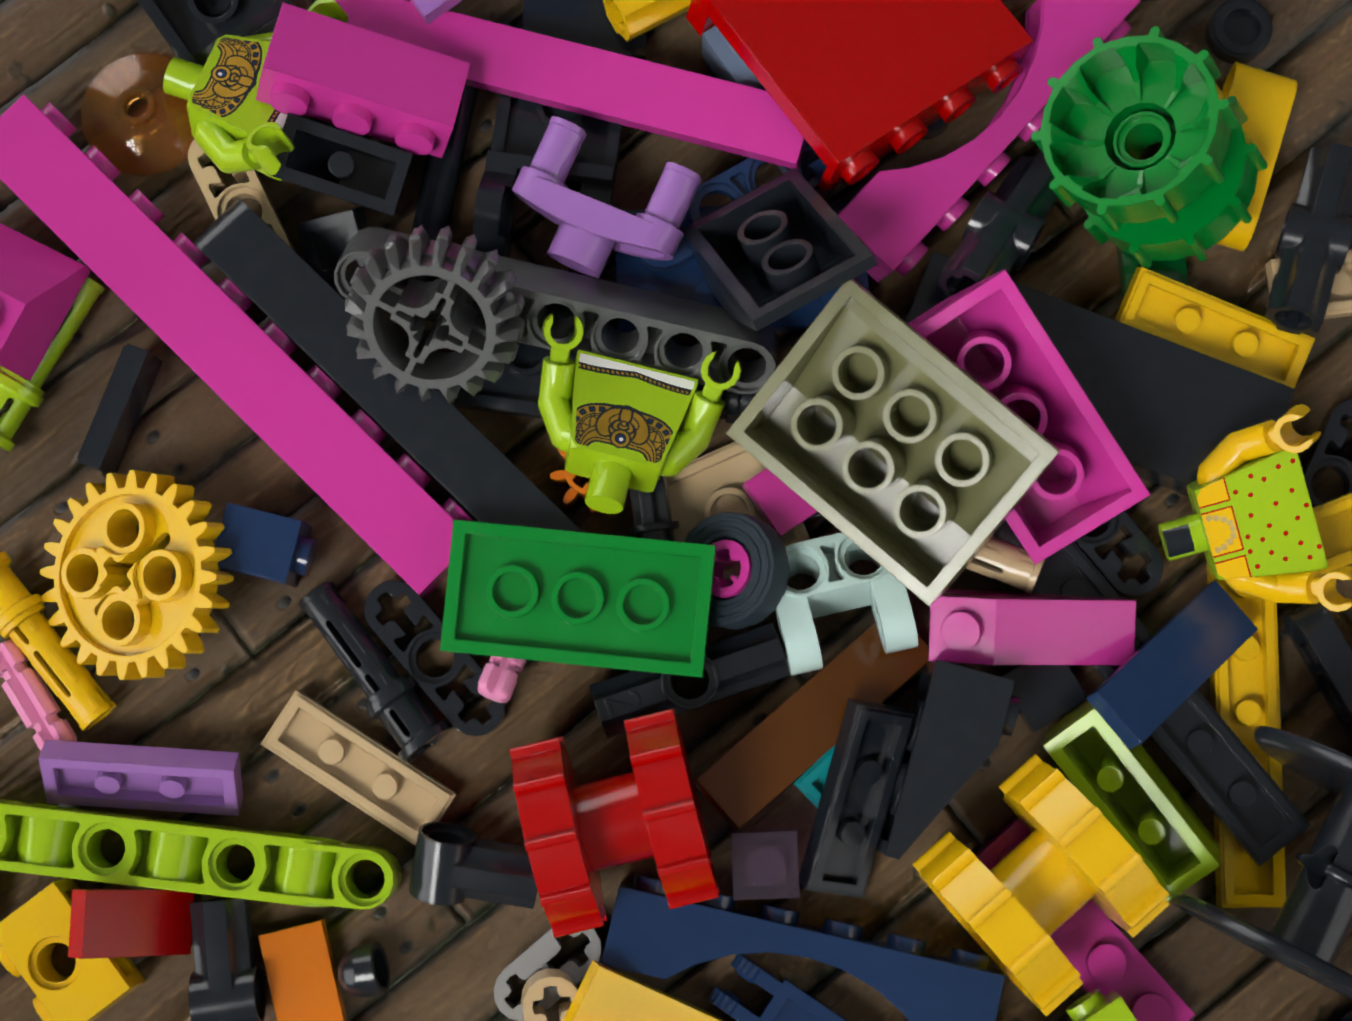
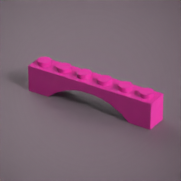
[837,0,1140,282]

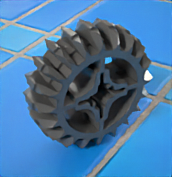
[345,225,525,403]

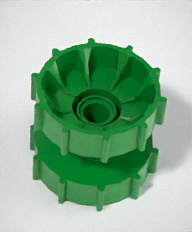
[1031,26,1268,269]

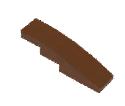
[693,622,929,831]

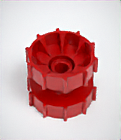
[509,708,719,938]

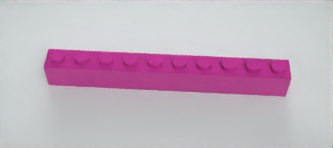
[0,94,474,598]

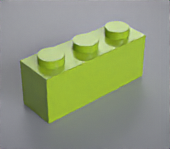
[1043,700,1220,902]

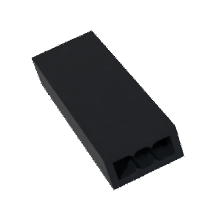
[905,251,1295,497]

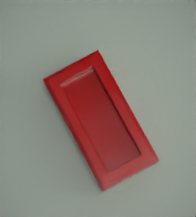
[68,888,194,959]

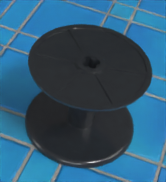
[1169,726,1352,1000]

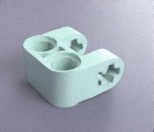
[776,532,919,676]

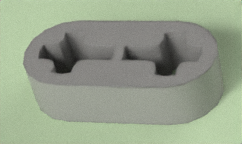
[494,927,603,1021]

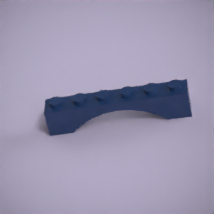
[601,874,1005,1021]

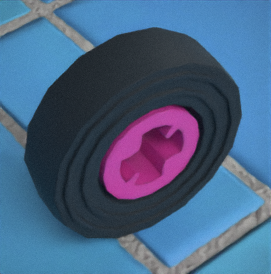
[684,512,790,630]

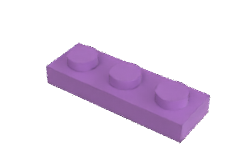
[38,740,244,816]

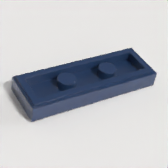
[1086,580,1258,749]

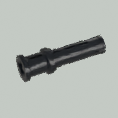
[298,581,451,763]

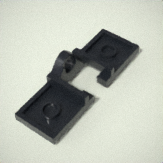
[454,46,632,419]

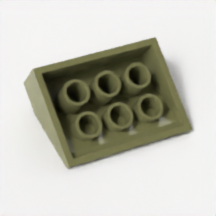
[726,279,1061,606]

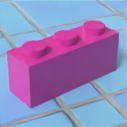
[256,3,471,158]

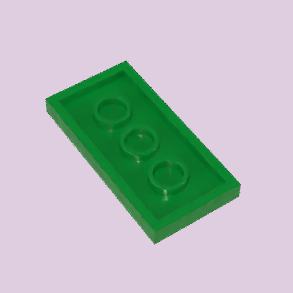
[440,520,716,678]

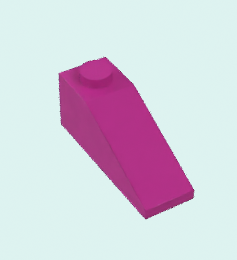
[929,589,1137,665]

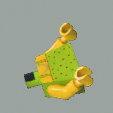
[1158,404,1352,612]

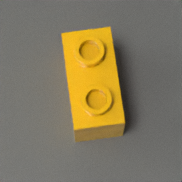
[0,878,146,1021]

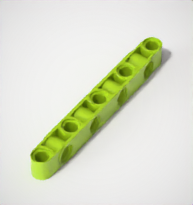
[0,799,402,910]

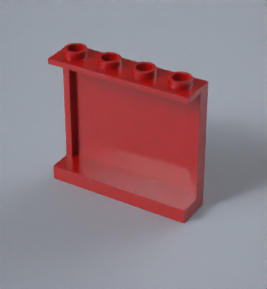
[686,0,1034,193]

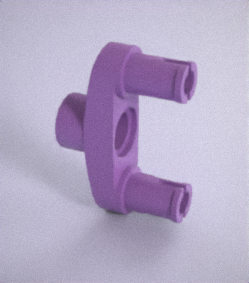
[512,116,702,278]

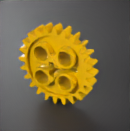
[40,470,234,680]

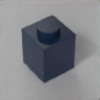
[215,502,317,588]

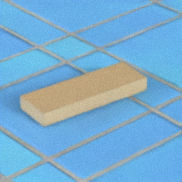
[261,690,458,846]

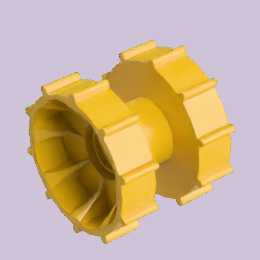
[912,754,1170,1017]

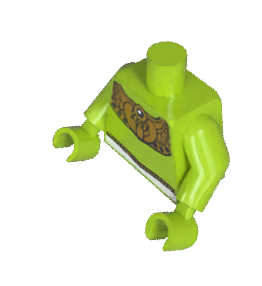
[163,0,349,181]
[538,313,742,514]

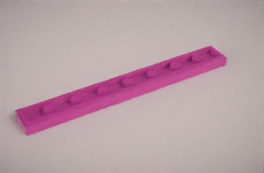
[335,0,807,170]

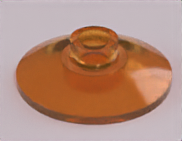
[81,53,194,176]

